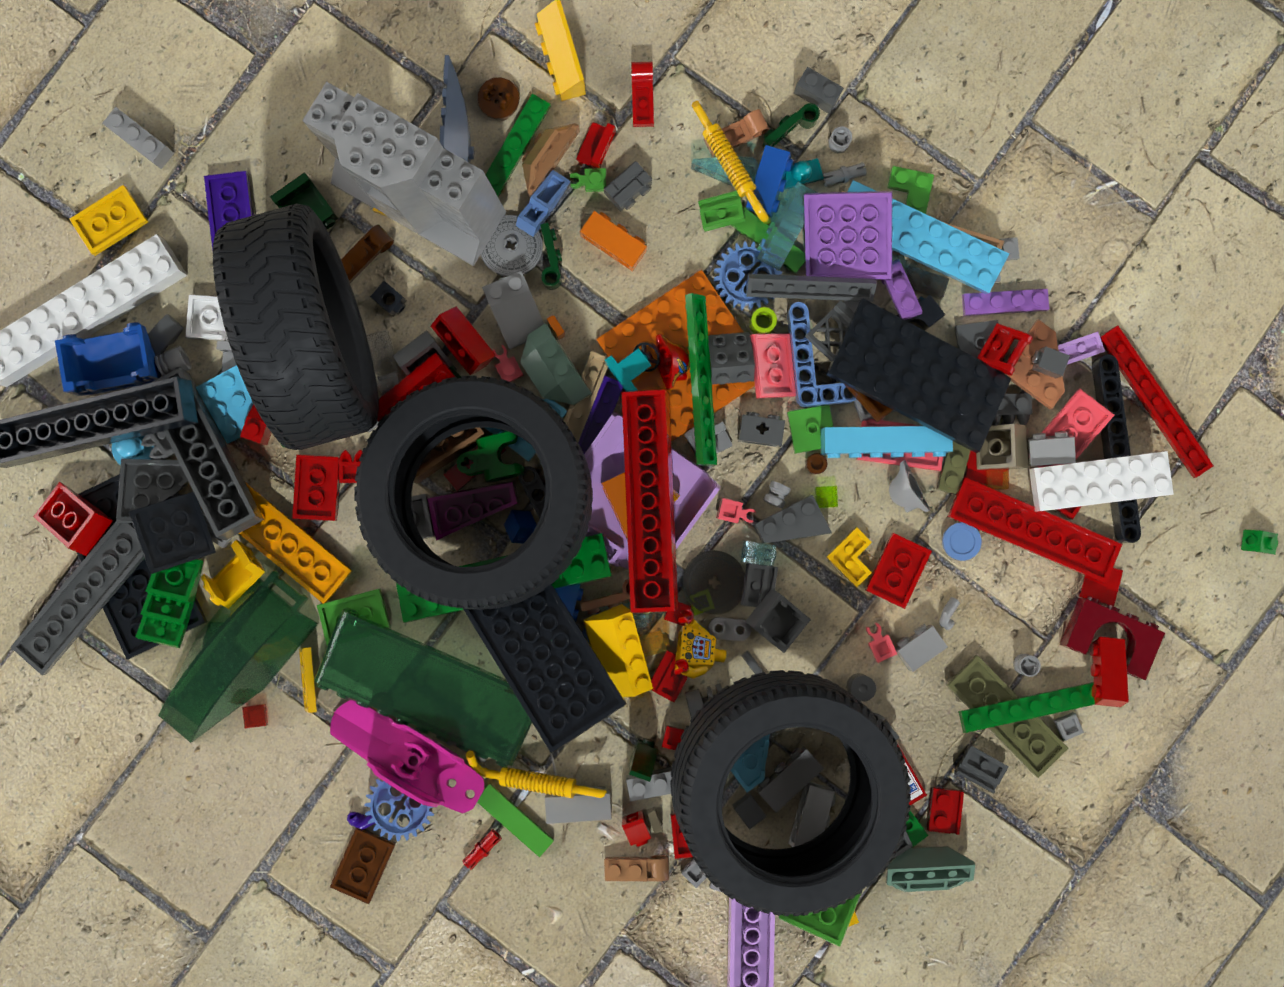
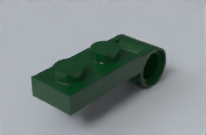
[762,103,820,149]
[540,223,562,290]

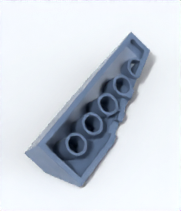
[440,55,475,163]

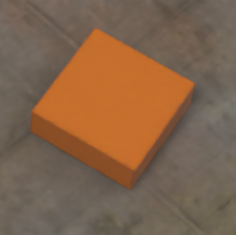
[547,315,565,340]

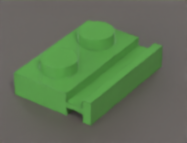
[698,191,746,232]

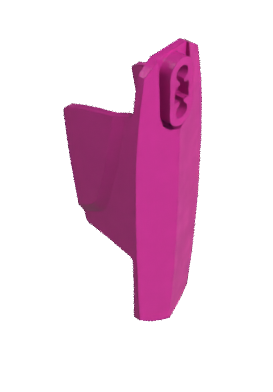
[330,700,485,814]

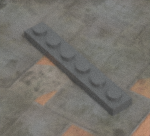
[746,274,877,302]

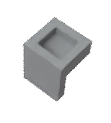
[715,422,732,454]

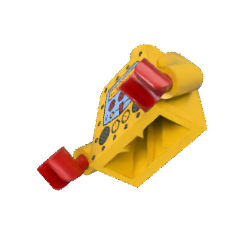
[674,609,726,679]

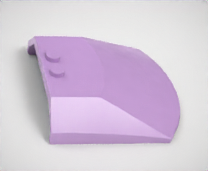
[584,412,721,569]

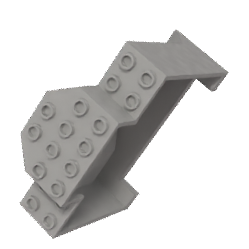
[303,81,506,266]

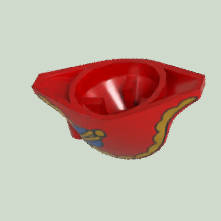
[656,334,690,390]

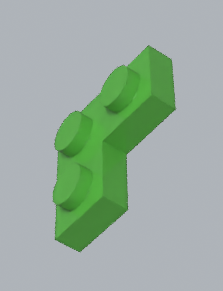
[887,166,934,214]

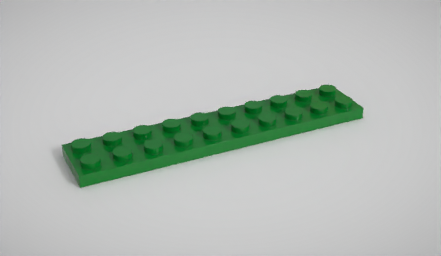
[396,533,612,623]

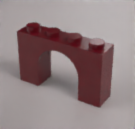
[1059,596,1165,680]

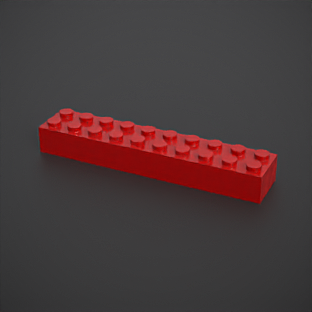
[622,389,678,613]

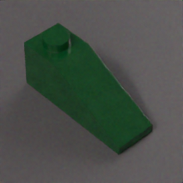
[629,738,658,782]

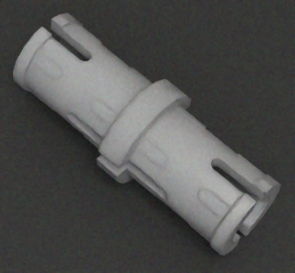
[822,162,867,187]

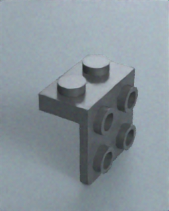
[708,332,755,384]

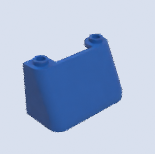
[55,322,161,396]

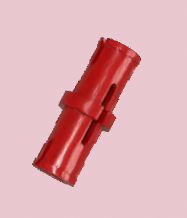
[462,829,502,870]

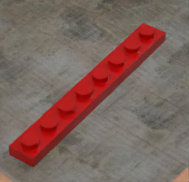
[1100,325,1214,478]

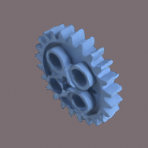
[713,241,782,311]
[364,779,434,841]

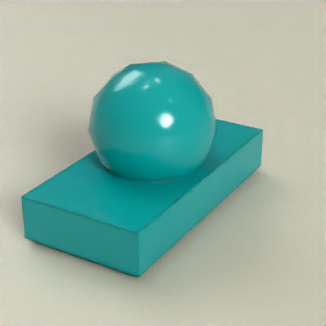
[784,158,824,190]

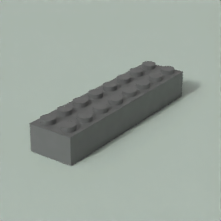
[151,367,264,540]

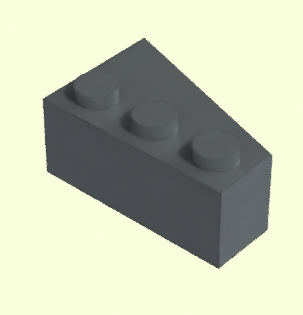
[753,495,832,543]

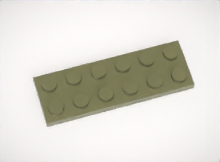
[946,655,1068,778]

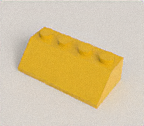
[535,0,586,101]
[583,604,653,697]

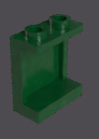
[270,172,339,229]

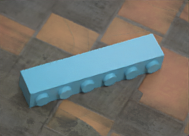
[821,426,953,458]

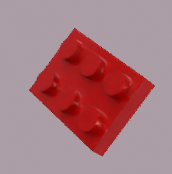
[292,455,340,521]
[865,533,932,609]

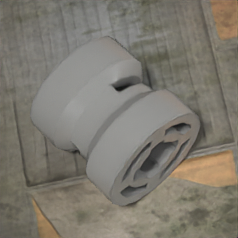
[828,126,852,153]
[763,481,791,509]
[1013,654,1041,677]

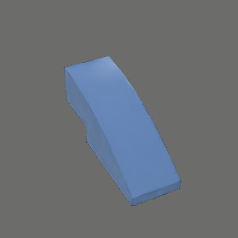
[516,170,570,237]

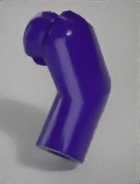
[347,812,375,829]

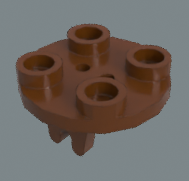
[478,77,520,121]

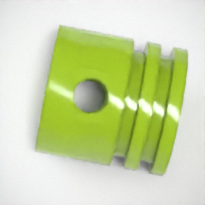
[749,307,777,334]

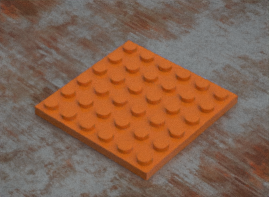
[596,269,755,442]

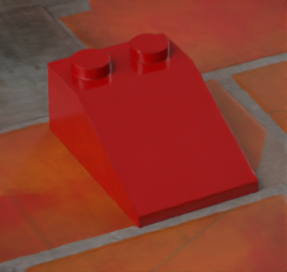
[33,482,113,556]

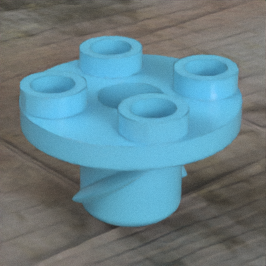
[112,435,154,465]

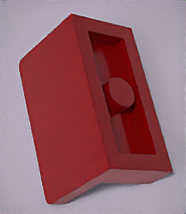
[576,122,616,169]

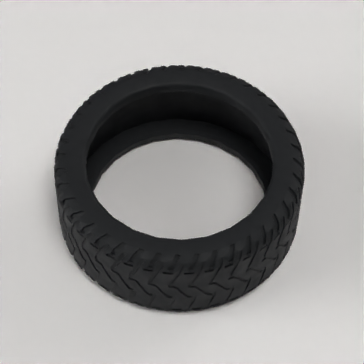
[213,204,379,450]

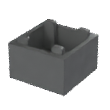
[745,589,811,653]

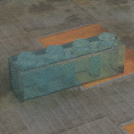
[757,182,818,270]

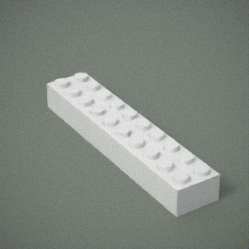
[0,234,187,387]

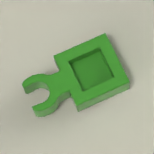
[570,168,606,192]

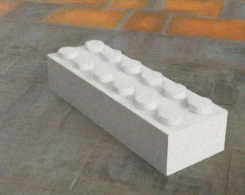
[1029,451,1174,512]

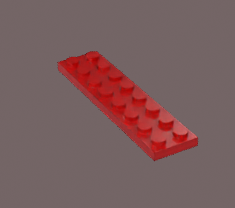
[947,477,1123,584]

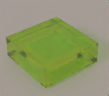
[815,486,838,508]

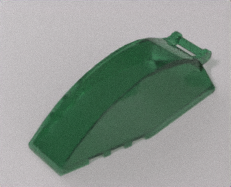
[158,570,318,743]

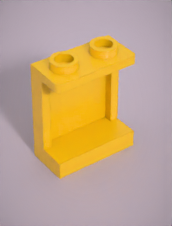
[201,539,265,609]

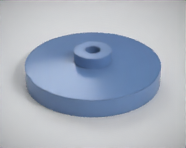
[942,522,982,561]

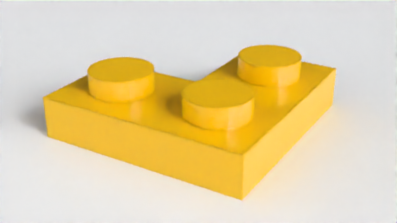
[826,527,872,587]

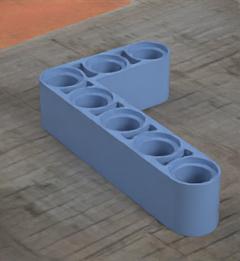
[787,302,856,408]

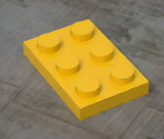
[69,185,148,256]

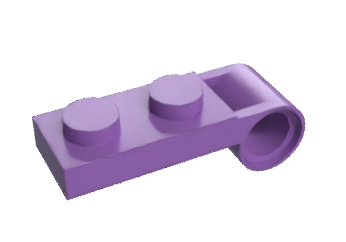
[881,259,922,320]

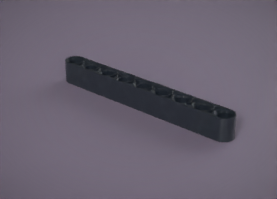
[1092,354,1141,543]

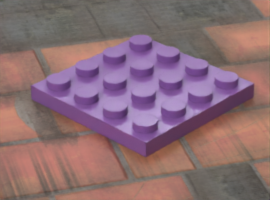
[804,191,892,279]

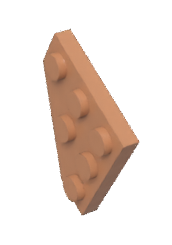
[1005,319,1065,409]

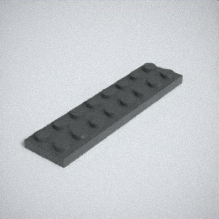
[11,521,144,676]

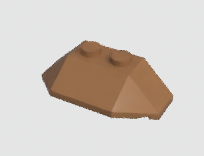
[522,123,579,198]

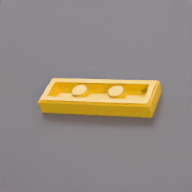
[299,647,317,713]

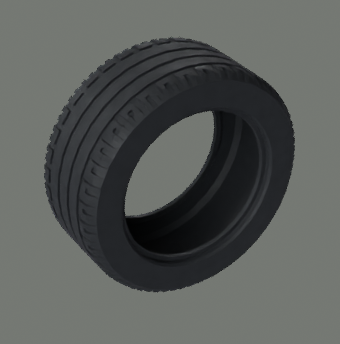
[354,375,593,610]
[670,670,911,916]

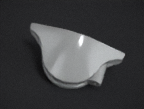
[889,460,930,513]

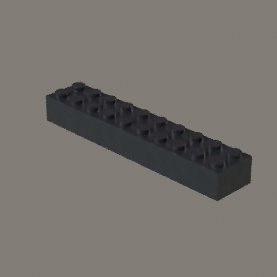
[0,377,198,468]

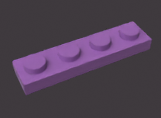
[962,289,1049,316]

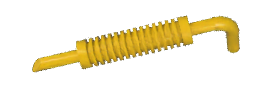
[691,101,771,225]
[466,751,607,799]

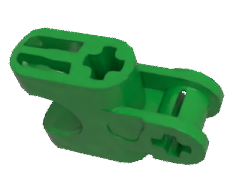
[457,431,525,483]

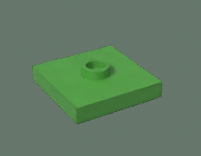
[787,405,833,454]

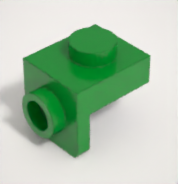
[1241,529,1278,555]

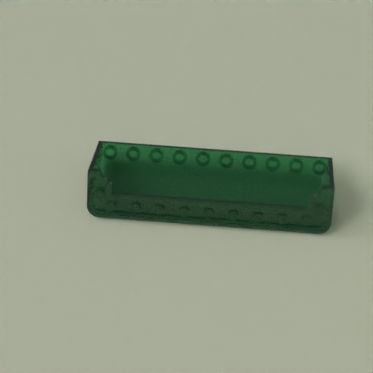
[314,607,532,768]

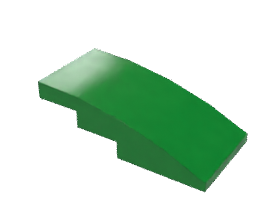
[135,559,203,649]

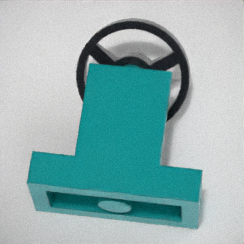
[604,342,661,392]

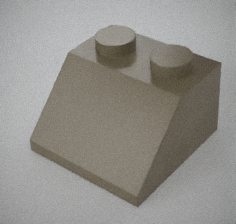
[976,424,1028,470]

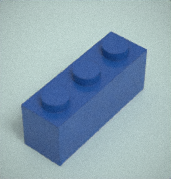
[746,145,794,218]

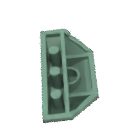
[520,323,592,405]
[886,846,975,892]

